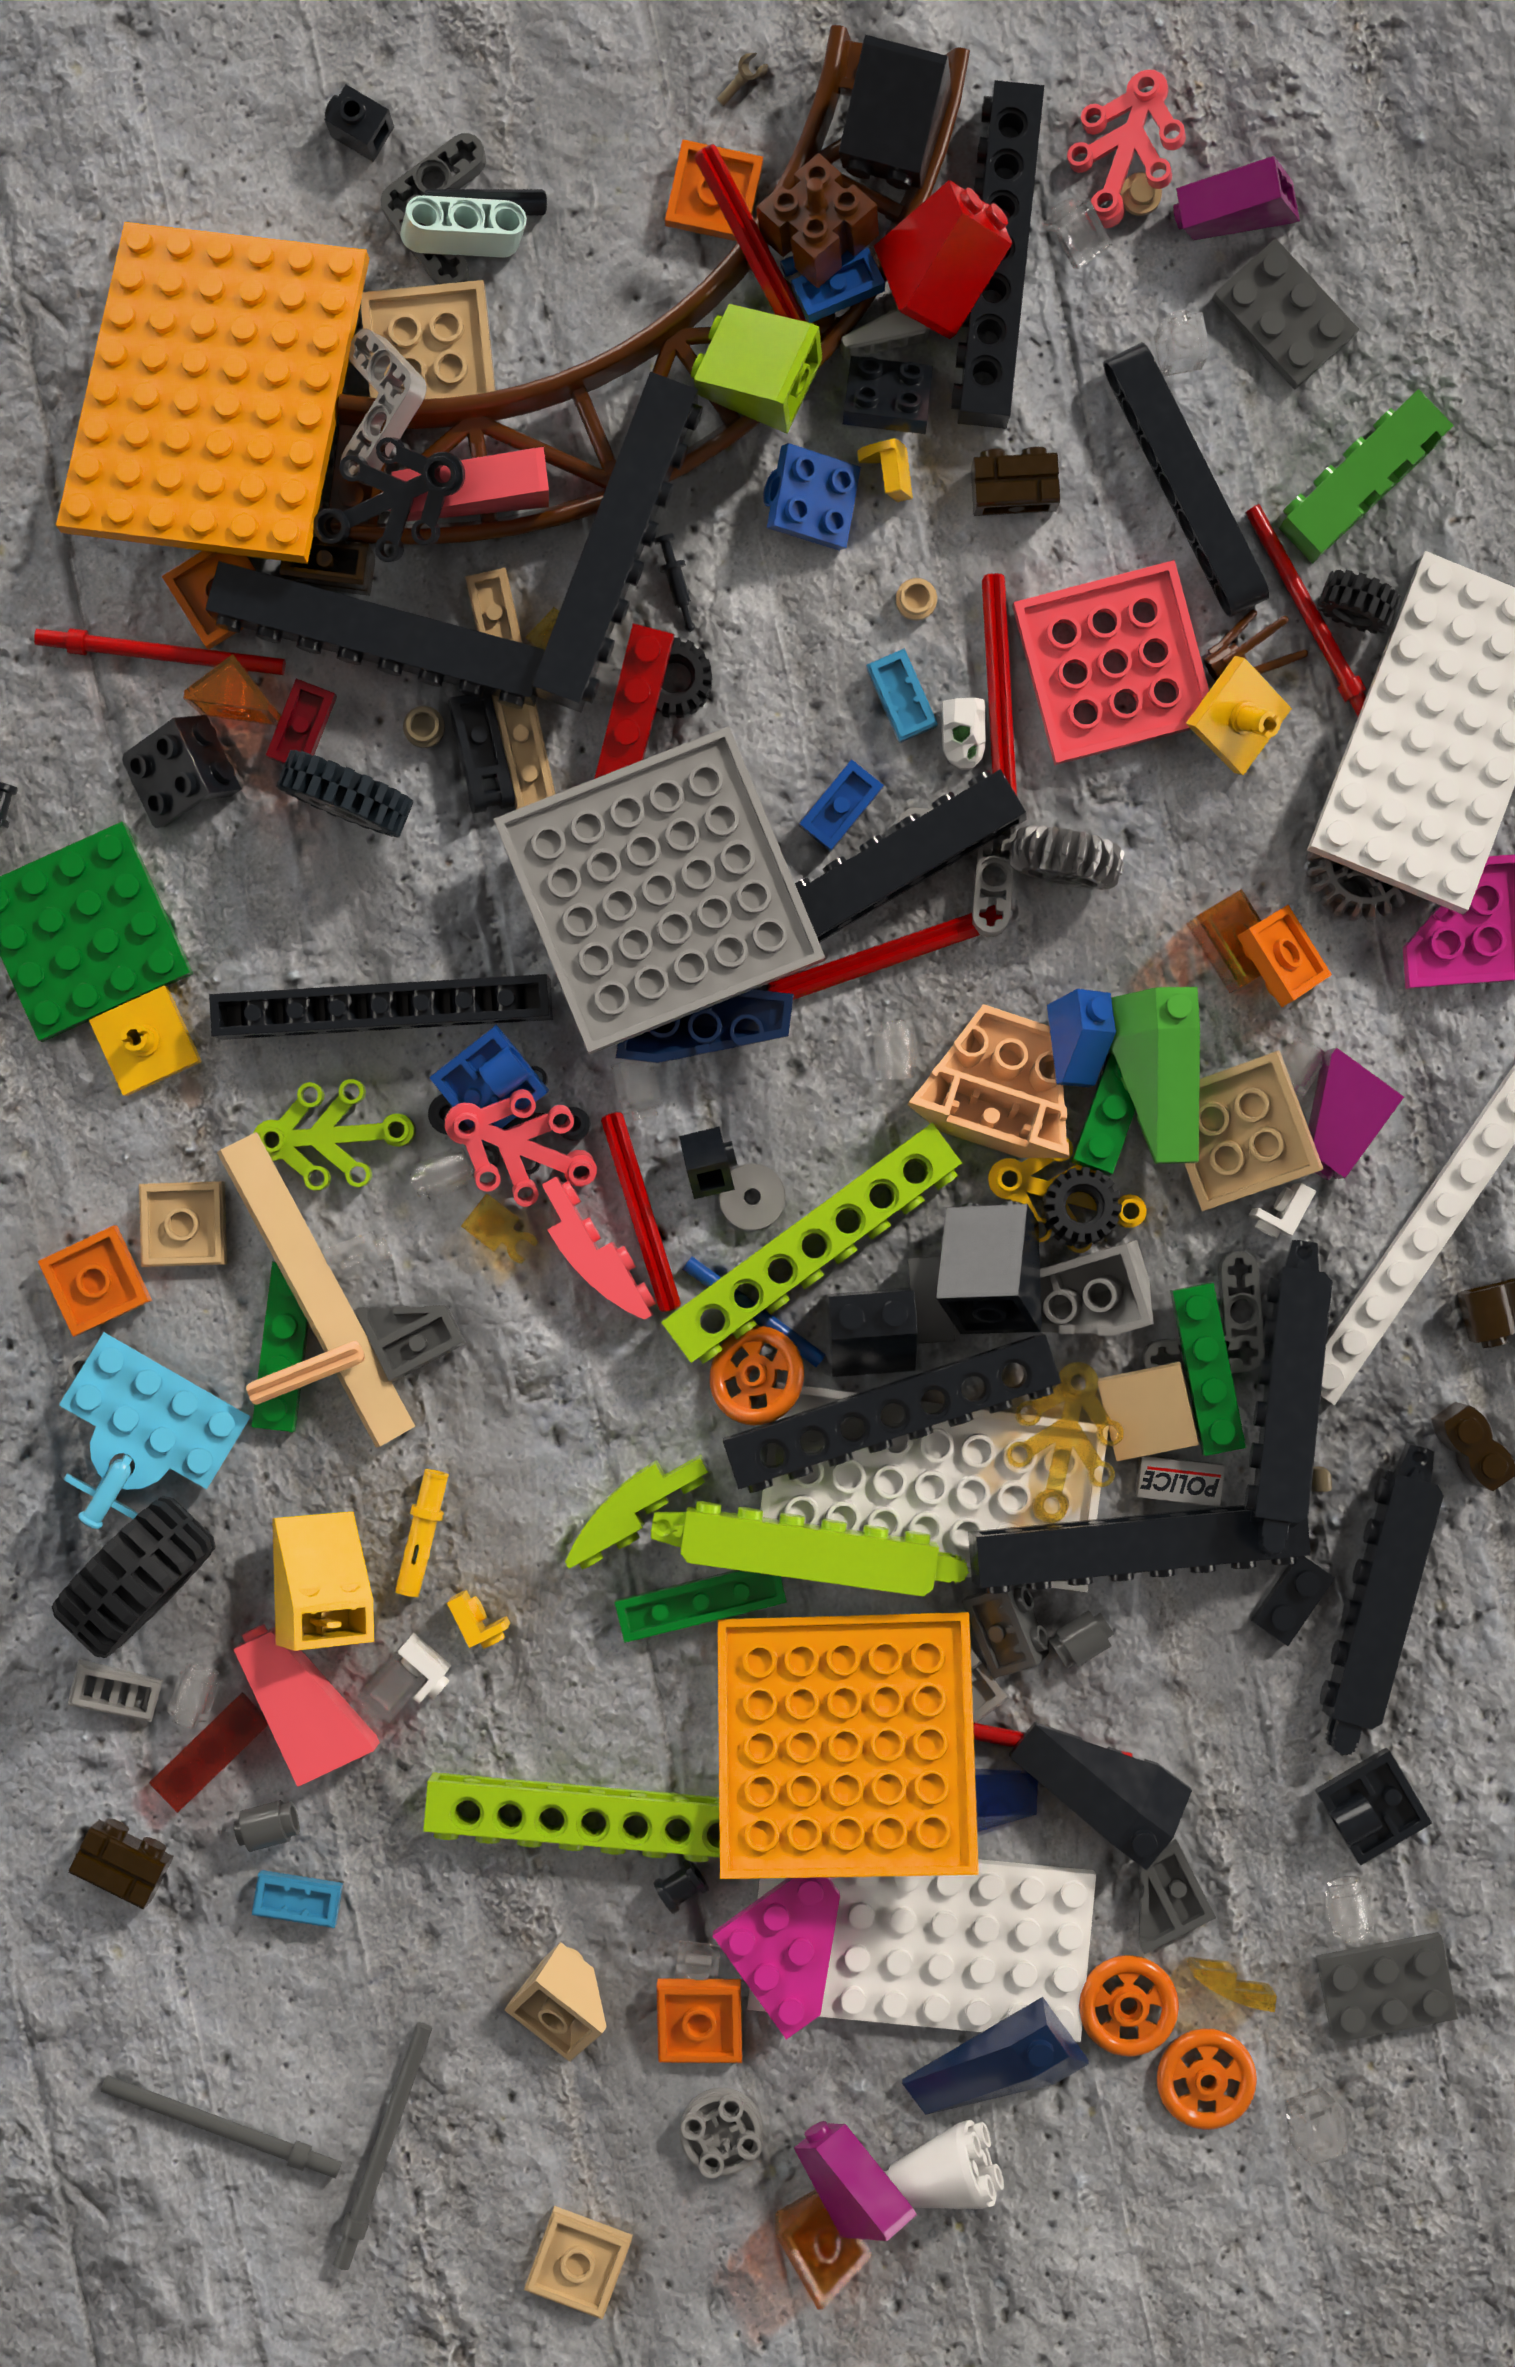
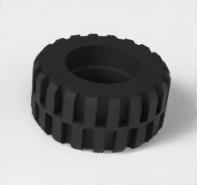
[52,1496,216,1658]

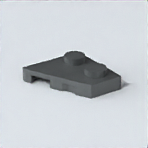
[354,1305,466,1383]
[1138,1839,1216,1955]

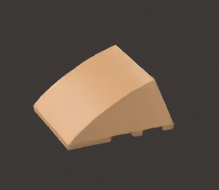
[908,1004,1069,1158]

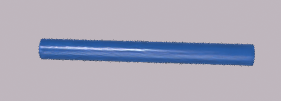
[682,1256,826,1367]

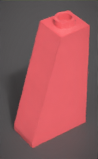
[388,447,549,522]
[233,1624,380,1787]

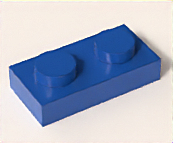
[799,759,884,852]

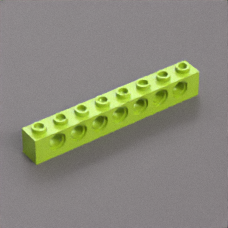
[661,1123,962,1364]
[423,1772,720,1862]

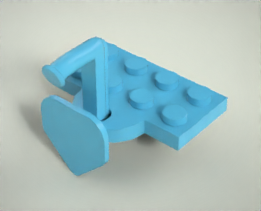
[59,1332,251,1529]

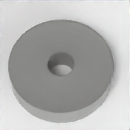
[719,1163,786,1230]

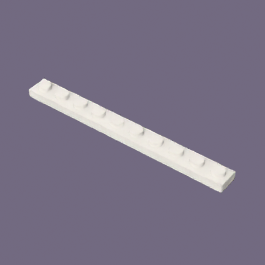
[1321,1064,1515,1405]

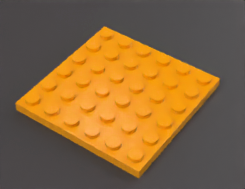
[718,1612,979,1879]

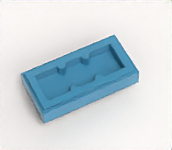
[866,648,938,743]
[252,1870,343,1928]

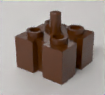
[756,153,879,289]

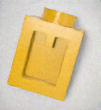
[447,1589,511,1649]

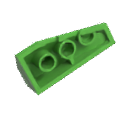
[1109,987,1200,1164]

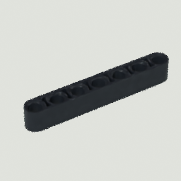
[1103,342,1269,617]

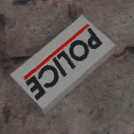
[1135,1455,1225,1507]

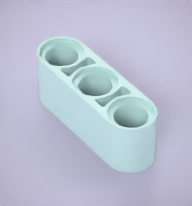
[400,195,527,258]

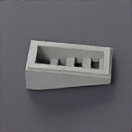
[840,308,930,360]
[68,1659,162,1722]

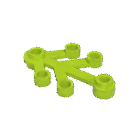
[253,1079,416,1191]

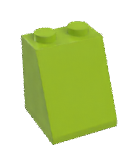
[691,304,822,434]

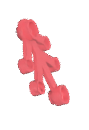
[1067,70,1186,228]
[444,1089,597,1207]

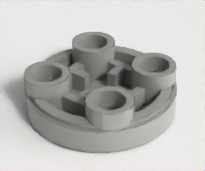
[680,2088,763,2178]

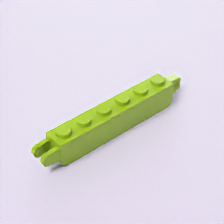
[651,1501,970,1597]

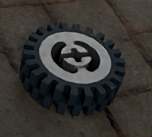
[276,750,413,838]

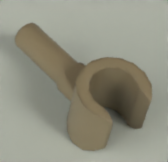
[717,53,768,106]
[1311,1466,1332,1492]

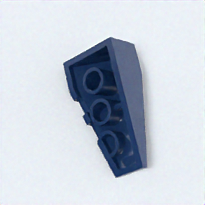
[616,989,794,1063]
[902,1997,1089,2115]

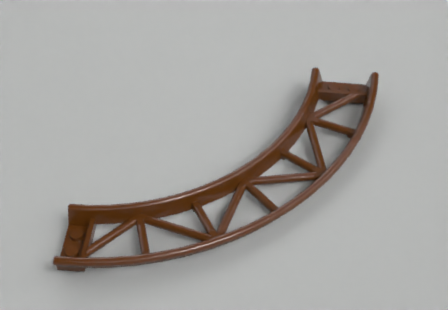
[329,25,970,545]

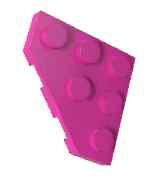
[1403,854,1515,989]
[713,1878,840,2040]

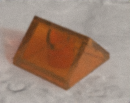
[183,654,281,726]
[1186,889,1261,993]
[775,2189,873,2310]

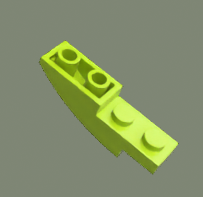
[565,1454,709,1570]

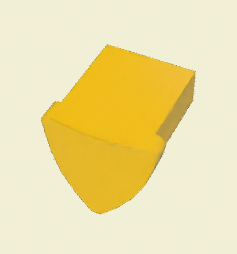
[857,438,913,502]

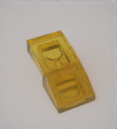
[1187,1957,1277,2012]

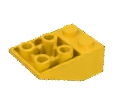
[272,1511,374,1651]

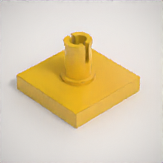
[1186,656,1292,775]
[89,985,202,1096]

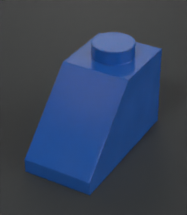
[1047,989,1116,1088]

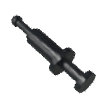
[654,533,695,632]

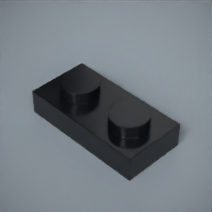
[1251,1556,1335,1646]

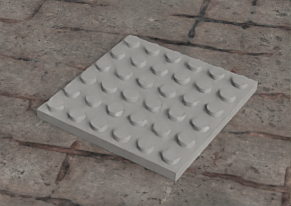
[493,726,826,1055]

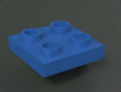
[763,443,861,551]
[429,1024,549,1143]

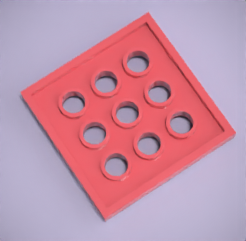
[1012,560,1209,766]

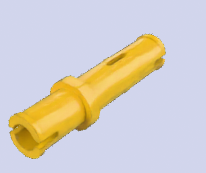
[395,1469,449,1597]

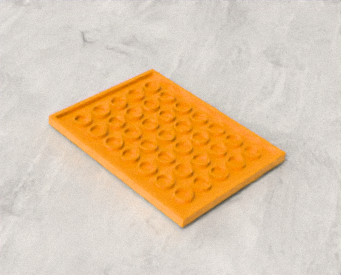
[56,222,370,564]

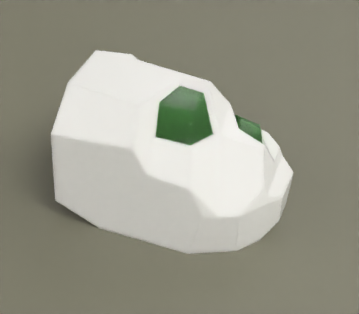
[941,698,986,770]

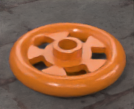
[709,1326,804,1426]
[1079,1955,1179,2057]
[1157,2028,1257,2130]

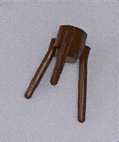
[1203,609,1308,682]

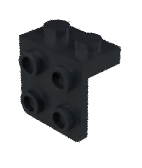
[122,715,242,828]

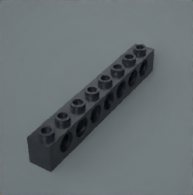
[951,80,1045,429]
[209,974,553,1040]
[723,1333,1062,1493]

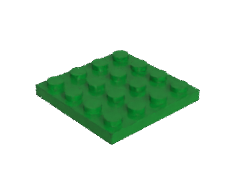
[0,822,193,1042]

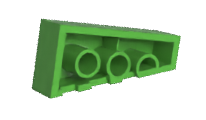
[1279,389,1454,564]

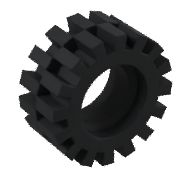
[1317,570,1401,634]
[655,637,712,718]
[1041,1167,1122,1247]

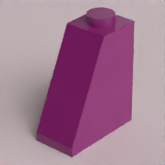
[1173,156,1300,240]
[1308,1047,1404,1181]
[794,2121,917,2241]

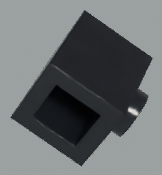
[324,84,394,162]
[679,1126,737,1199]

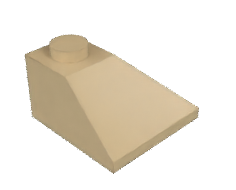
[505,1942,607,2062]

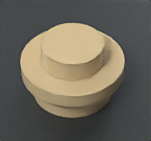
[1120,172,1162,216]
[896,578,937,621]

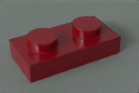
[265,678,337,765]

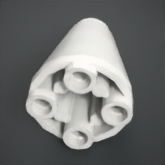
[884,2120,1004,2209]

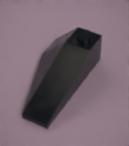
[1009,1722,1192,1870]

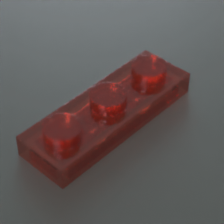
[149,1692,268,1813]

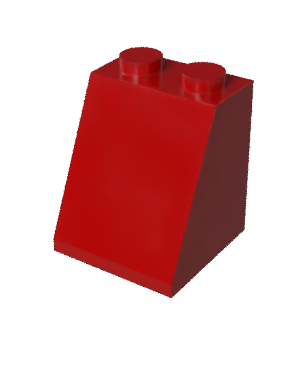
[874,180,1012,339]

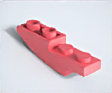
[542,1177,656,1320]

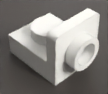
[1248,1183,1316,1239]
[398,1633,451,1704]

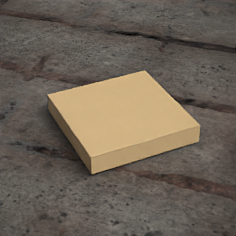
[139,1181,227,1267]
[1097,1362,1199,1461]
[524,2206,632,2320]

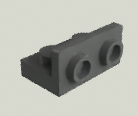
[962,1584,1049,1679]

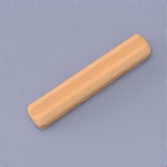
[246,1341,365,1405]

